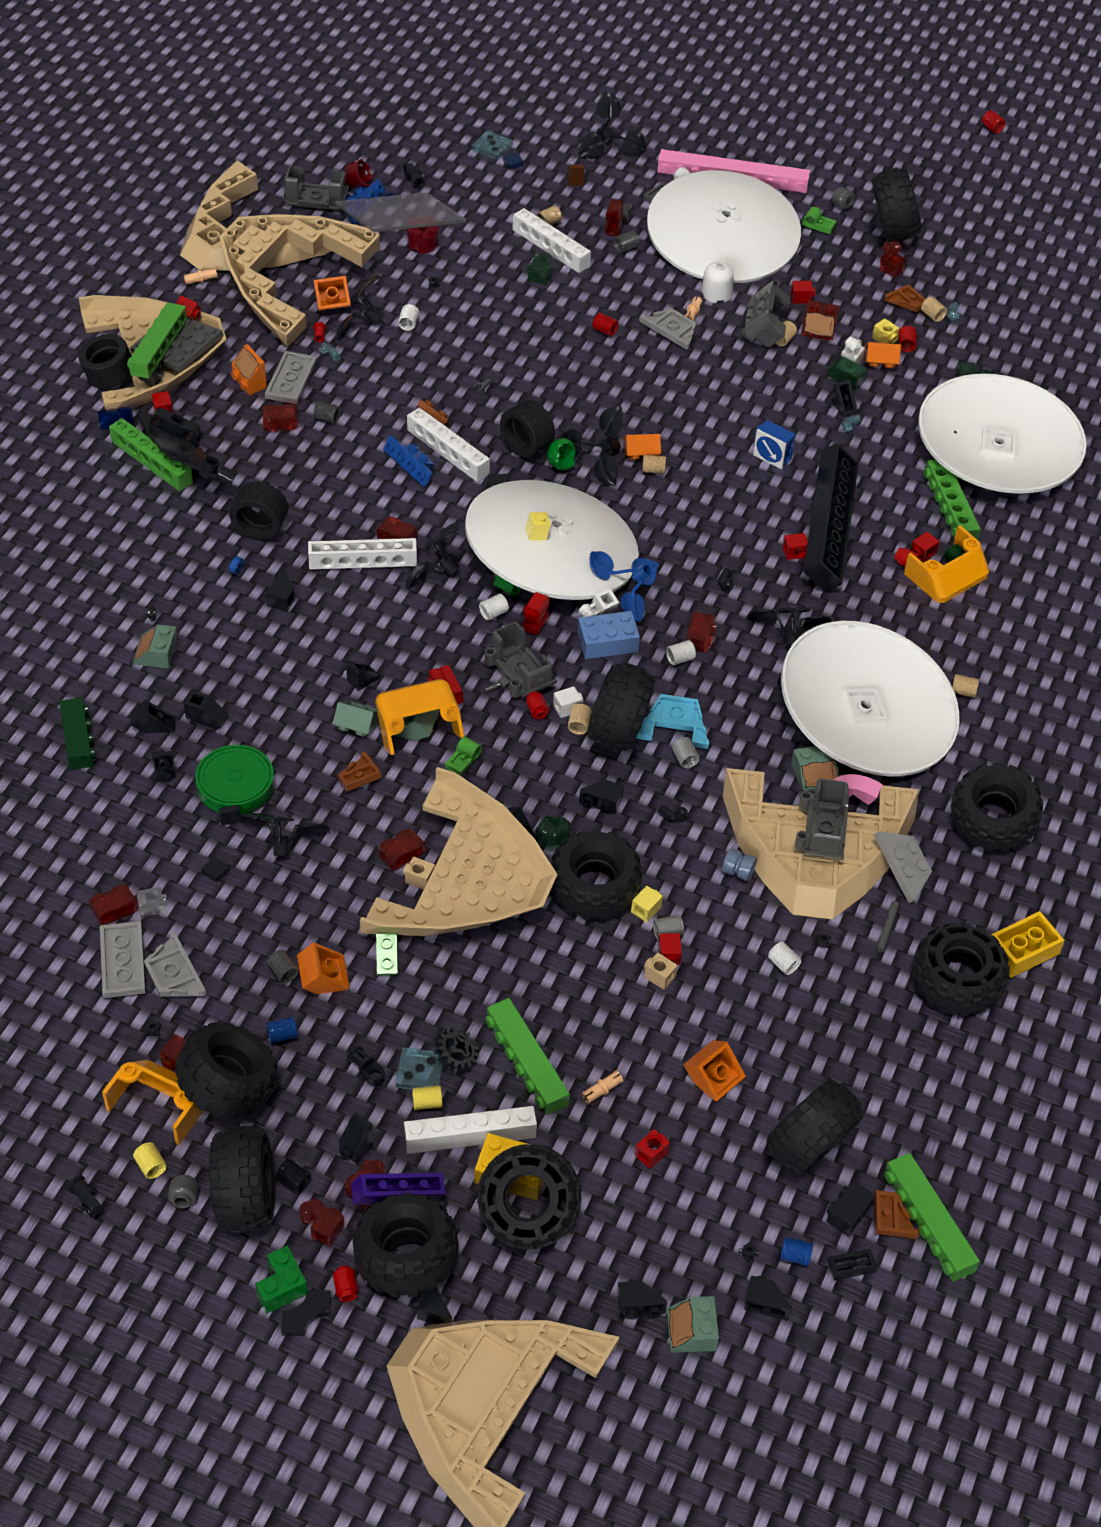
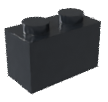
[826,1181,876,1237]

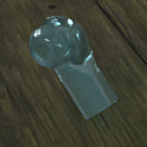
[946,302,959,321]
[319,343,341,362]
[841,415,861,432]

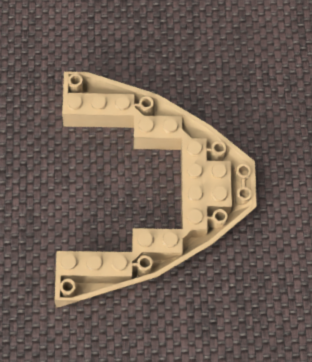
[180,160,331,271]
[219,214,380,348]

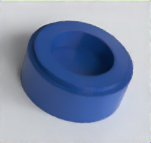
[229,556,244,575]

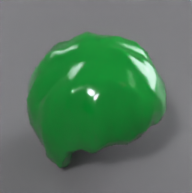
[547,438,576,471]

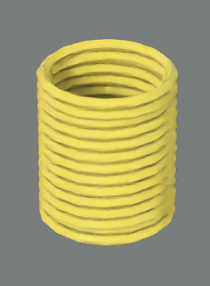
[412,1085,442,1111]
[133,1142,167,1179]

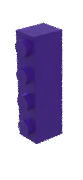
[351,1173,446,1205]

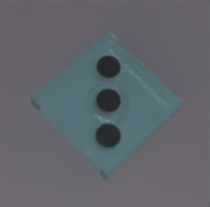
[472,131,513,160]
[395,1047,443,1089]

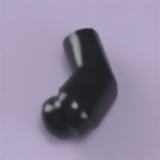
[718,568,734,590]
[658,804,688,821]

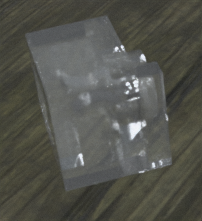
[136,887,168,919]

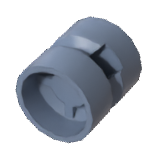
[722,848,757,881]

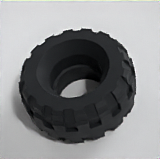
[872,167,922,242]
[587,662,654,752]
[951,763,1043,852]
[551,830,642,921]
[912,922,1010,1017]
[175,1022,278,1119]
[766,1079,864,1176]
[209,1126,275,1232]
[477,1144,581,1249]
[352,1193,459,1298]

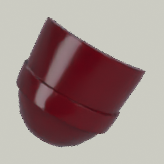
[344,159,374,190]

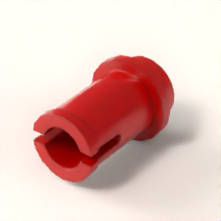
[313,321,326,343]

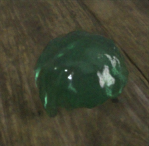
[535,815,572,848]

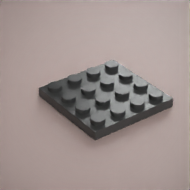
[130,317,224,372]

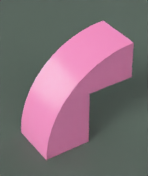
[833,774,883,805]

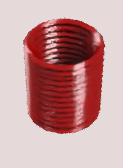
[982,110,1006,133]
[592,313,619,336]
[899,326,917,352]

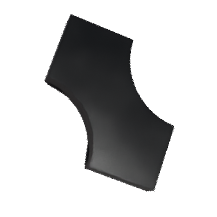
[281,1290,331,1336]

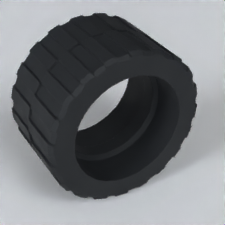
[78,334,132,389]
[500,400,555,458]
[229,481,289,540]

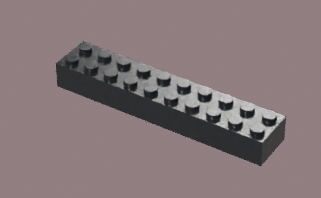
[803,442,859,593]

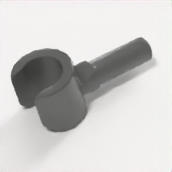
[474,379,491,395]
[484,676,510,692]

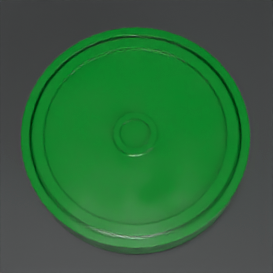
[195,745,275,814]

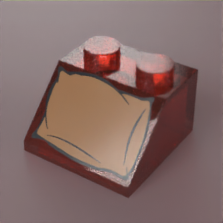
[801,300,840,341]

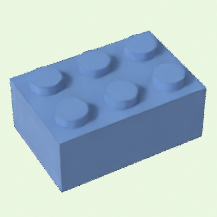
[577,611,640,659]

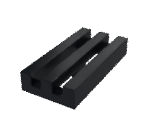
[827,1249,877,1281]

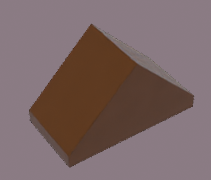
[567,165,585,186]

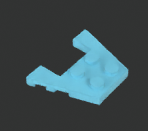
[636,694,709,749]

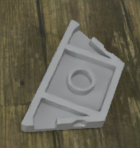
[639,308,696,350]
[874,831,932,903]
[144,932,206,997]

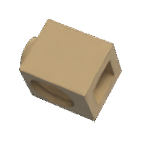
[403,857,435,890]
[644,953,678,990]

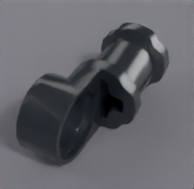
[404,163,425,189]
[347,1045,385,1086]
[67,1175,103,1218]

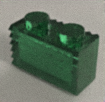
[828,355,868,390]

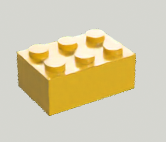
[991,911,1065,978]
[474,1133,544,1200]

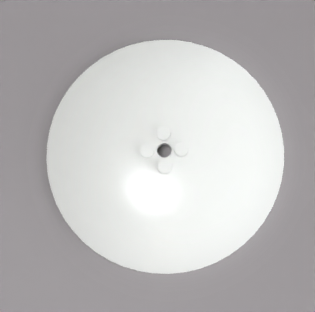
[647,170,801,283]
[918,374,1086,493]
[465,480,639,600]
[781,621,959,776]

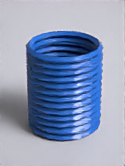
[266,1016,298,1044]
[780,1236,813,1267]

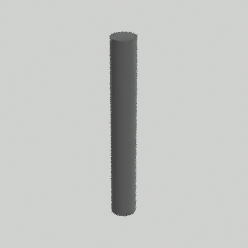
[876,901,899,952]

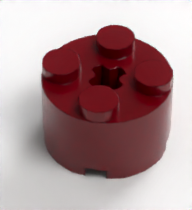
[407,217,439,254]

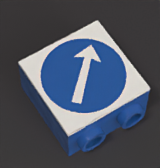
[753,420,796,469]

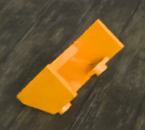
[904,525,989,603]
[375,679,464,755]
[102,1060,203,1146]

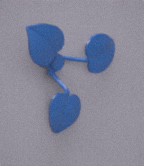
[589,551,659,622]

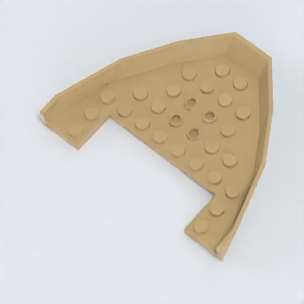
[79,295,226,419]
[360,767,557,936]
[723,768,919,919]
[387,1320,620,1527]

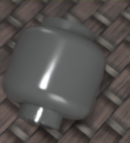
[832,187,855,209]
[168,1175,199,1209]

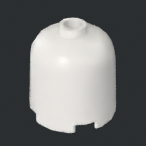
[701,262,734,303]

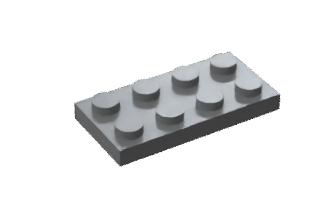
[265,351,317,404]
[100,921,146,998]

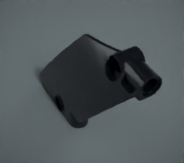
[137,408,237,486]

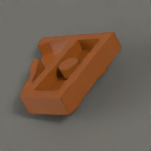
[884,284,925,312]
[417,399,450,426]
[338,751,382,791]
[874,1190,919,1239]

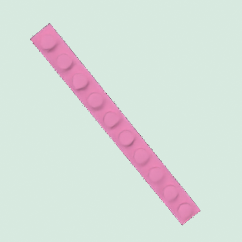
[657,149,810,193]

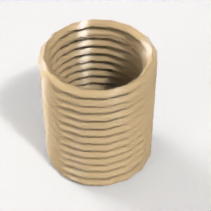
[537,206,562,225]
[921,297,947,322]
[776,321,797,346]
[642,454,666,474]
[952,674,979,698]
[568,704,591,734]

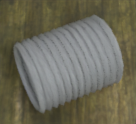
[672,737,700,768]
[653,915,684,941]

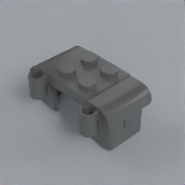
[283,165,349,210]
[741,280,790,348]
[485,622,557,698]
[794,778,850,860]

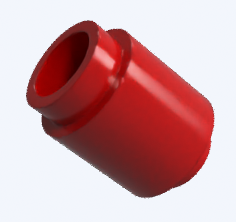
[894,547,922,567]
[526,691,549,719]
[332,1266,359,1302]

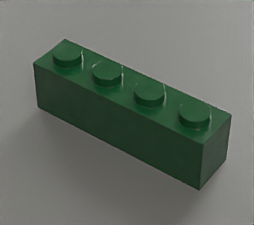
[59,697,96,770]

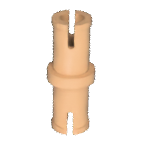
[184,268,217,285]
[685,297,702,321]
[581,1070,624,1104]

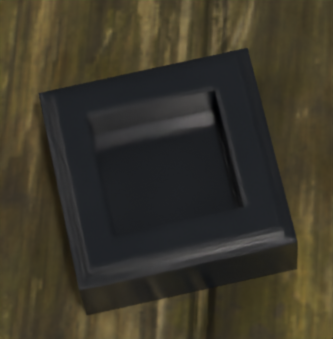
[219,805,240,826]
[201,856,230,883]

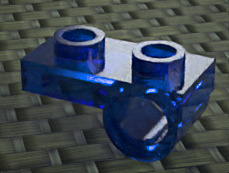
[97,406,134,430]

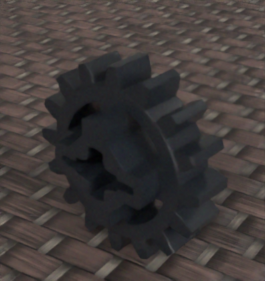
[434,1027,479,1073]

